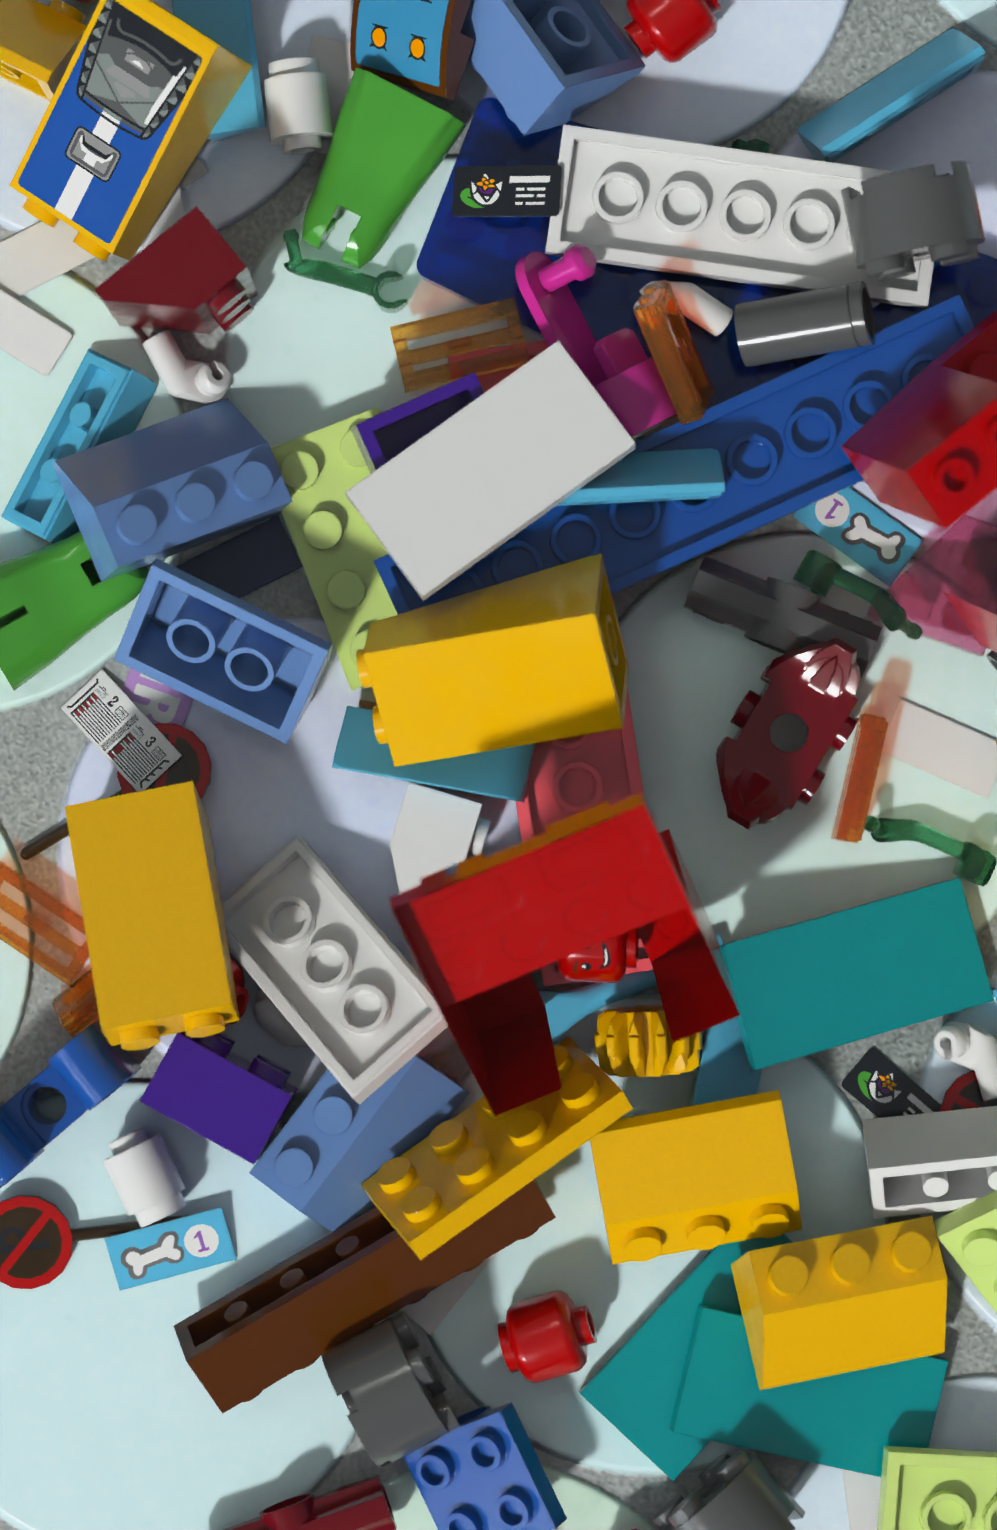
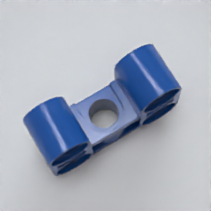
[0,1019,142,1188]

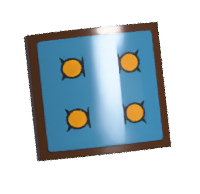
[350,0,475,101]

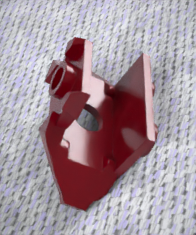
[716,637,860,830]

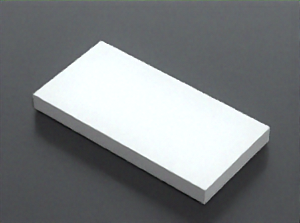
[345,340,636,601]
[222,835,448,1104]

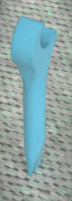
[537,934,723,1044]

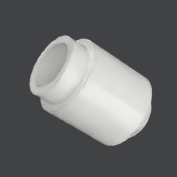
[263,57,333,155]
[102,1127,187,1228]

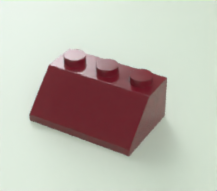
[94,206,258,334]

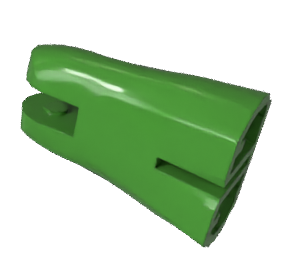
[302,68,466,269]
[0,531,149,691]

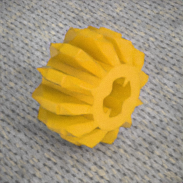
[594,1004,702,1078]

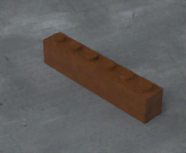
[174,1179,556,1414]

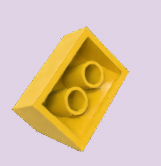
[0,0,87,101]
[590,1090,802,1265]
[730,1216,948,1391]

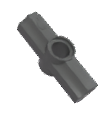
[683,556,882,679]

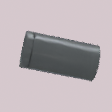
[734,281,876,367]

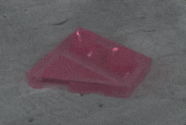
[865,514,997,657]

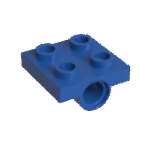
[404,1402,567,1530]

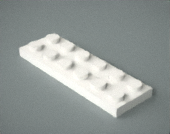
[545,124,934,309]

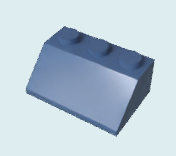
[460,0,646,135]
[52,398,293,582]
[113,558,332,744]
[249,1053,470,1232]

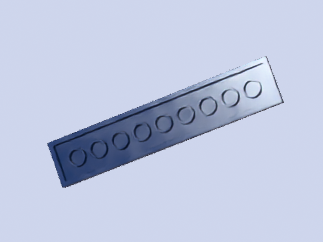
[374,294,975,614]

